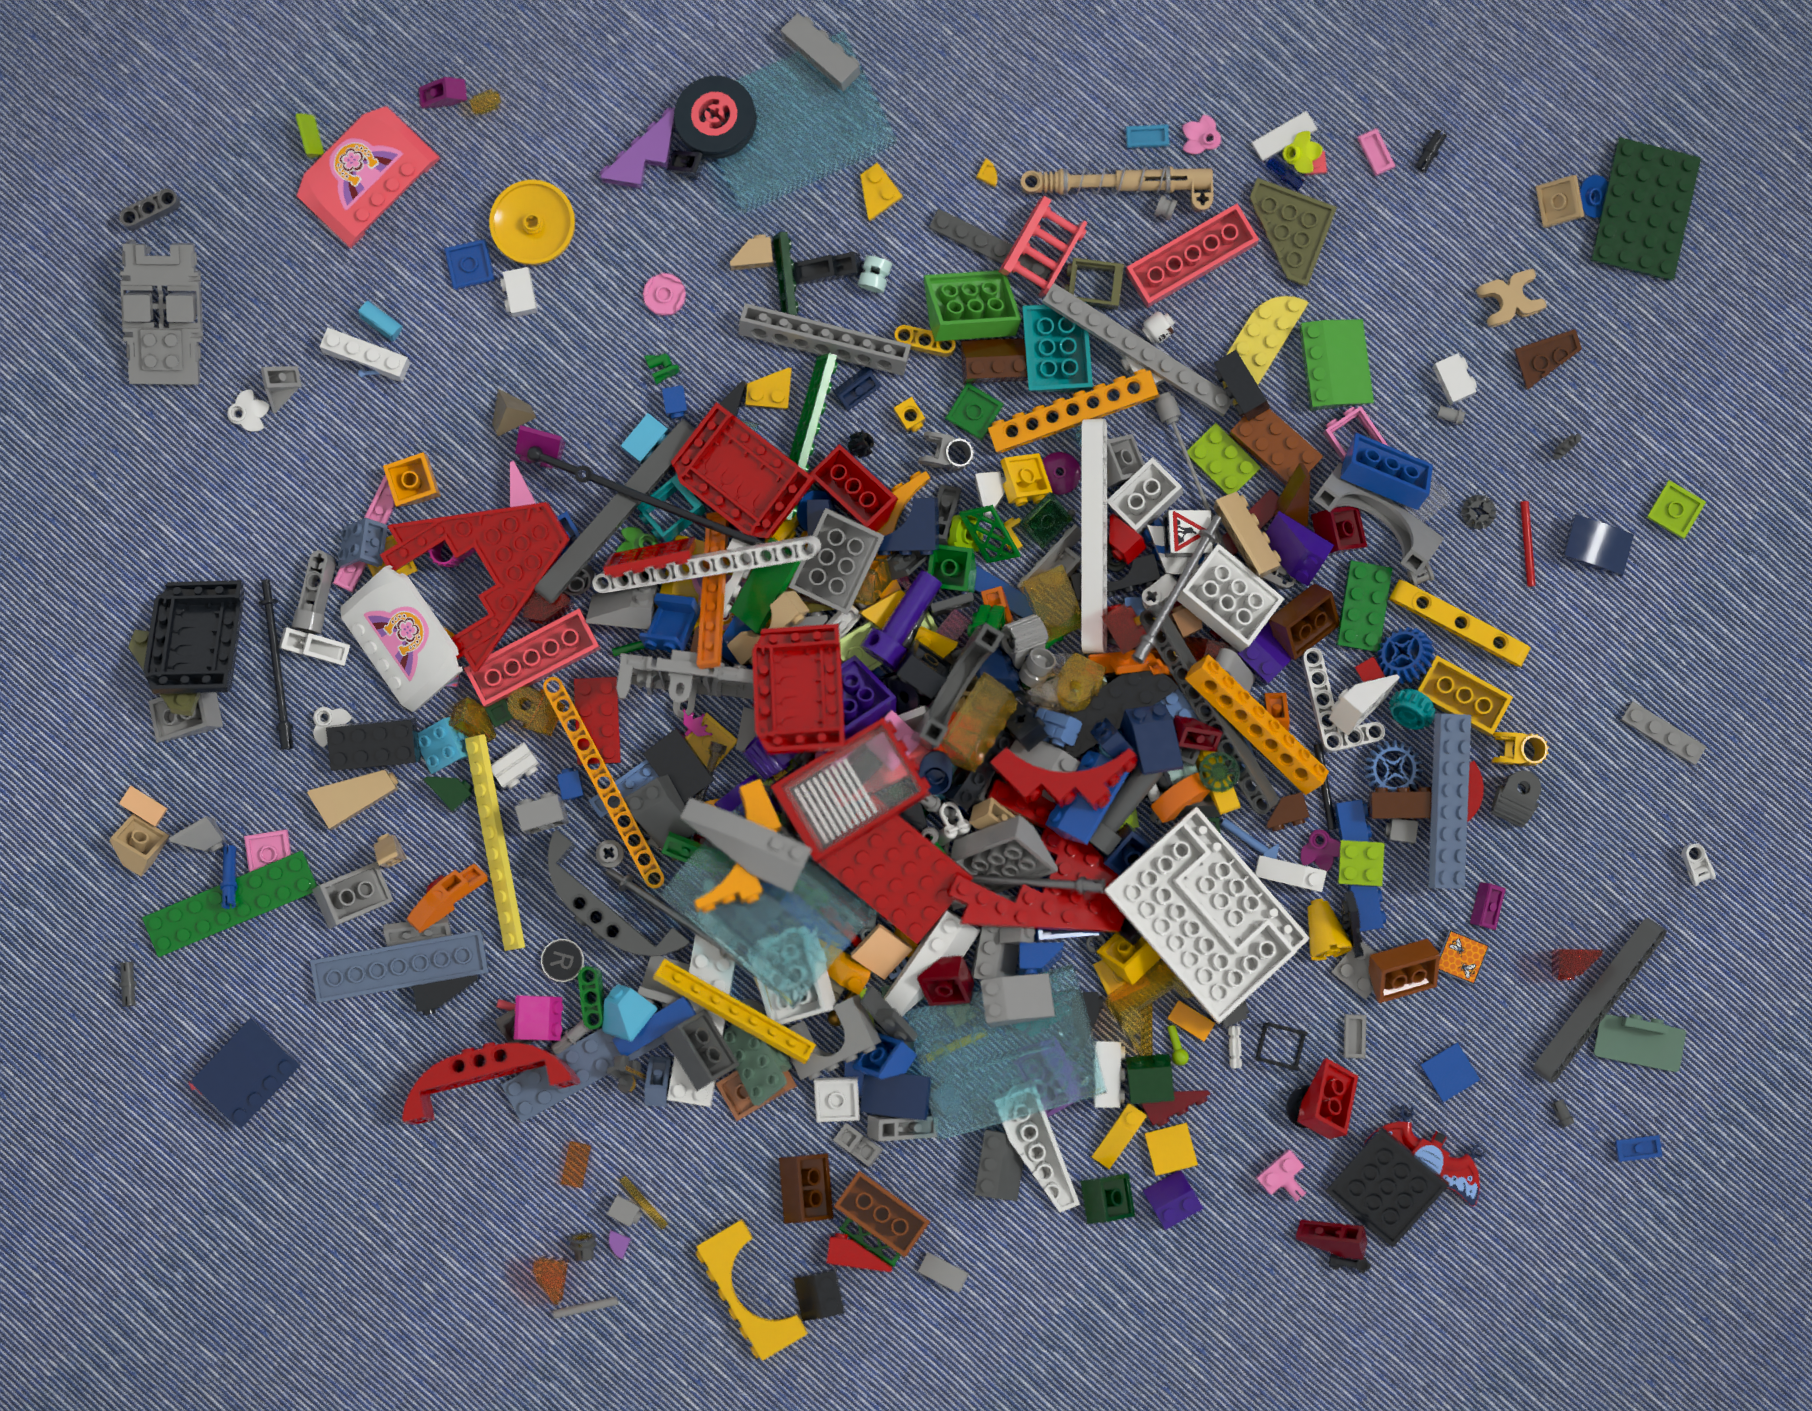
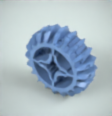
[1364,740,1423,792]

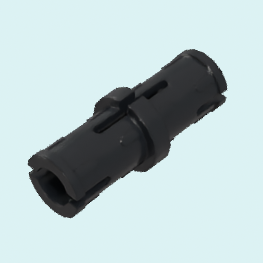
[1414,129,1447,173]

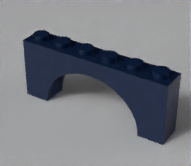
[807,498,939,555]

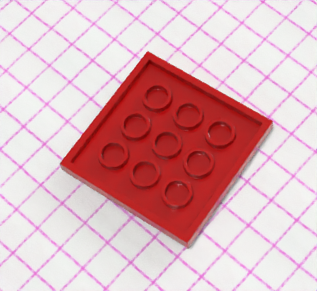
[603,536,696,578]

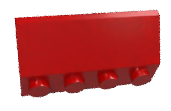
[809,444,898,532]

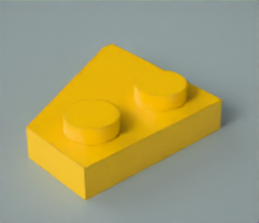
[745,368,792,410]

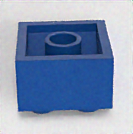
[1018,943,1063,976]
[852,1033,917,1079]

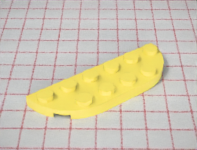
[1222,296,1309,405]

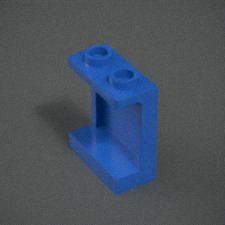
[638,593,700,653]

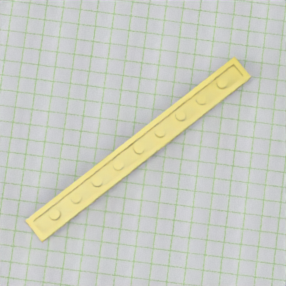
[465,734,525,951]

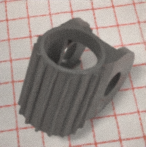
[1491,770,1541,828]

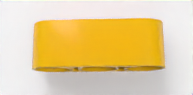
[895,325,955,357]

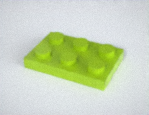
[1187,423,1261,495]

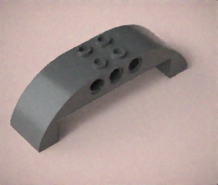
[548,830,692,956]

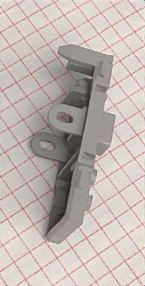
[120,240,203,385]
[616,650,754,718]

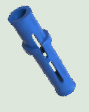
[220,845,238,909]

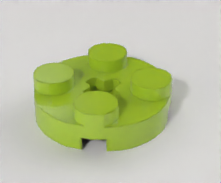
[947,515,983,552]

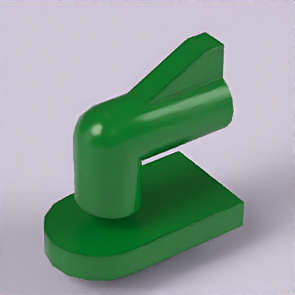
[644,353,680,385]

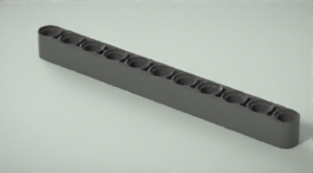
[534,419,695,604]
[1139,604,1278,814]

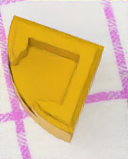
[976,159,997,188]

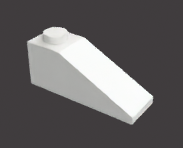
[1255,855,1327,892]

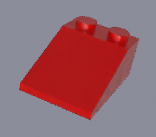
[1298,1058,1358,1140]

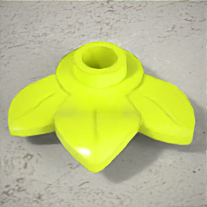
[1283,131,1323,174]

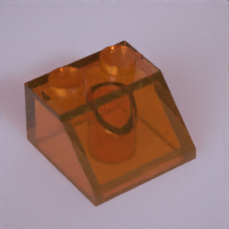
[533,1255,569,1305]

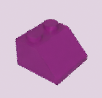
[515,425,565,469]

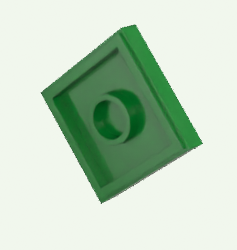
[945,383,1004,441]

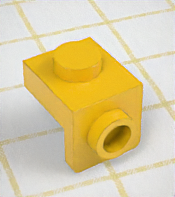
[1001,517,1023,551]

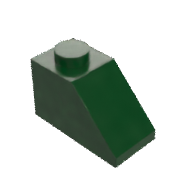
[423,777,474,813]

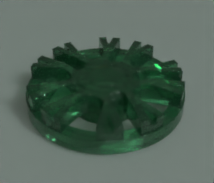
[1199,752,1240,793]

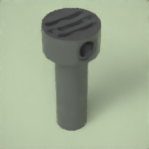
[1089,765,1163,855]

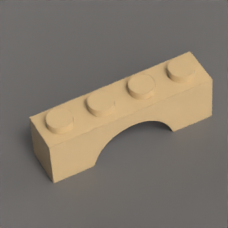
[727,590,809,666]

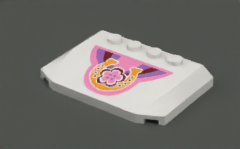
[340,565,463,712]

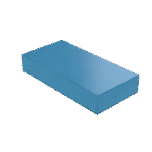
[1125,124,1169,149]

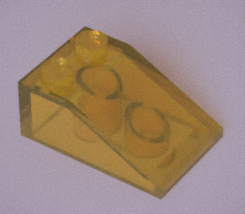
[1021,565,1081,643]

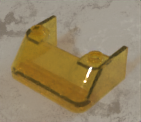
[1106,959,1194,1056]

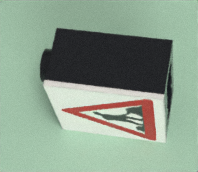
[1163,510,1215,557]

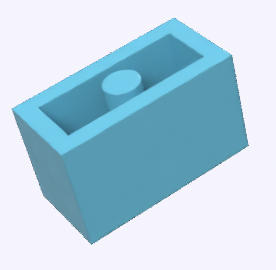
[621,413,669,465]

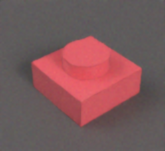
[1305,151,1327,176]

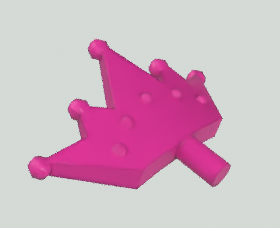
[683,709,713,737]

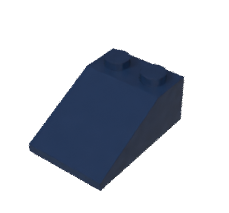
[1120,704,1184,775]

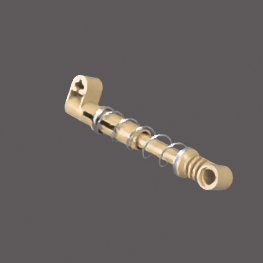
[1020,166,1213,212]

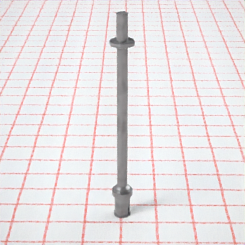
[1131,515,1222,664]
[606,868,749,967]
[971,875,1105,894]

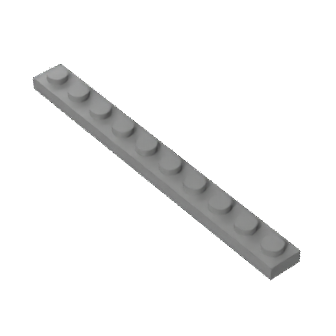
[1041,283,1234,417]

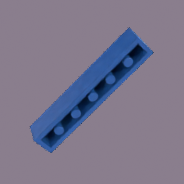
[1334,799,1386,932]

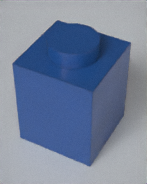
[662,385,688,419]
[557,768,585,801]

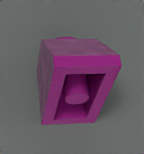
[419,77,467,109]

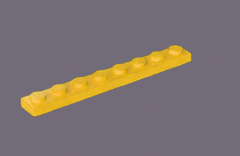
[653,959,816,1064]

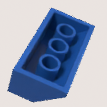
[1340,433,1433,510]
[1045,751,1128,844]

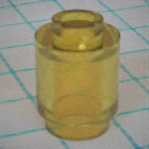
[469,88,502,116]

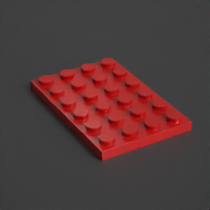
[819,793,973,944]

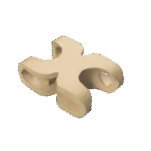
[1476,269,1547,328]

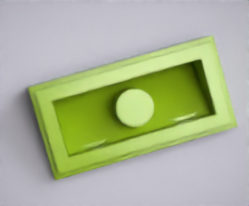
[295,113,324,159]

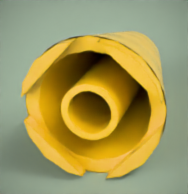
[1307,898,1353,961]

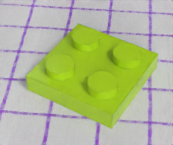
[1646,480,1706,539]
[1338,840,1384,887]

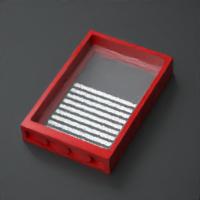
[771,718,931,863]

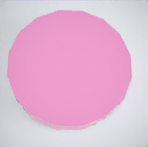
[643,273,686,316]

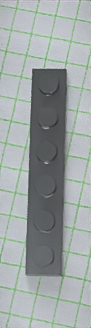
[929,208,1051,280]

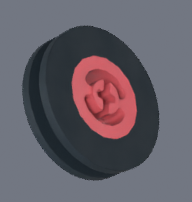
[674,75,757,159]

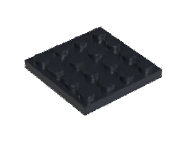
[1326,1127,1450,1248]

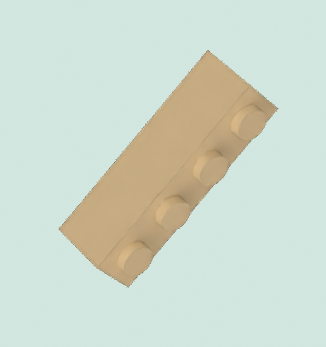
[1213,491,1281,579]

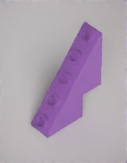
[600,107,675,189]

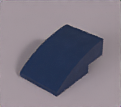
[1562,514,1634,576]
[860,1073,931,1120]

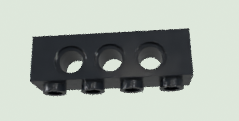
[941,722,1016,810]

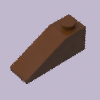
[1274,463,1310,527]

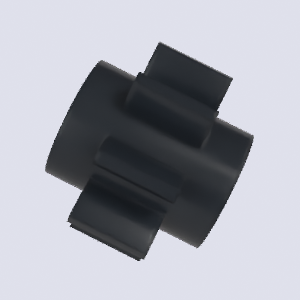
[848,430,874,458]

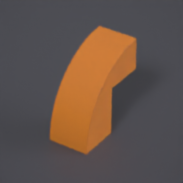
[1150,772,1213,823]

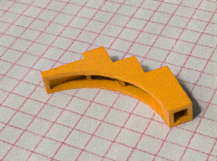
[866,471,930,599]
[694,779,781,913]

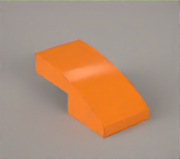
[981,586,1014,625]

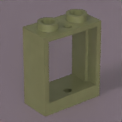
[1065,258,1124,310]

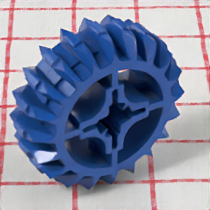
[1377,627,1435,684]

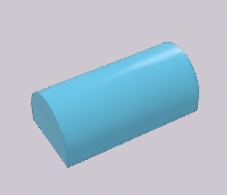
[358,301,403,342]

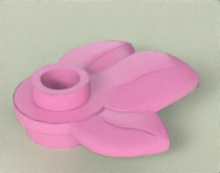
[1182,115,1221,154]

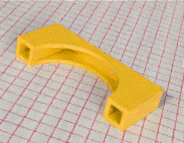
[695,1219,808,1361]

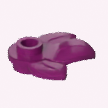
[1301,829,1340,872]

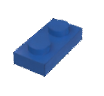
[1615,1135,1663,1162]

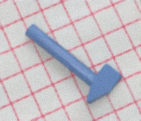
[1221,818,1279,859]

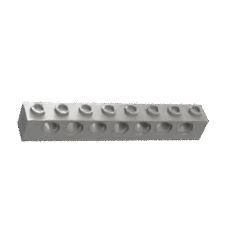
[738,303,911,376]

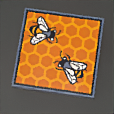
[1438,929,1490,986]

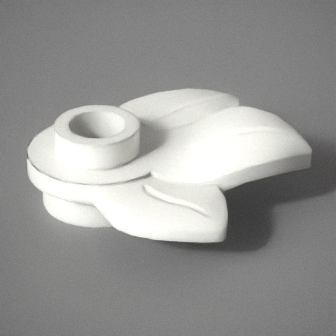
[227,389,270,431]
[313,707,352,747]

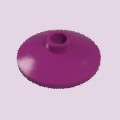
[1042,452,1081,495]

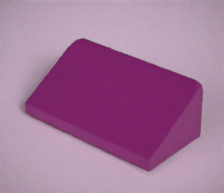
[1470,882,1506,930]

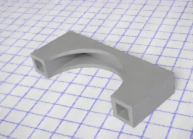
[1312,463,1444,576]

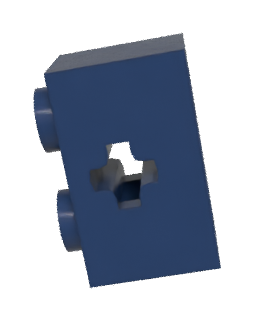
[1090,717,1133,760]

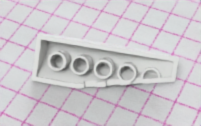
[884,909,981,1016]
[994,1080,1080,1212]

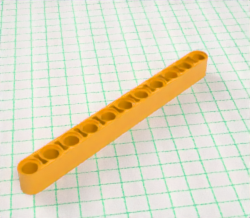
[543,677,664,888]

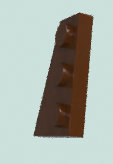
[1513,329,1582,390]

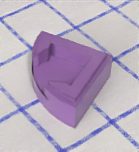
[609,1230,631,1259]

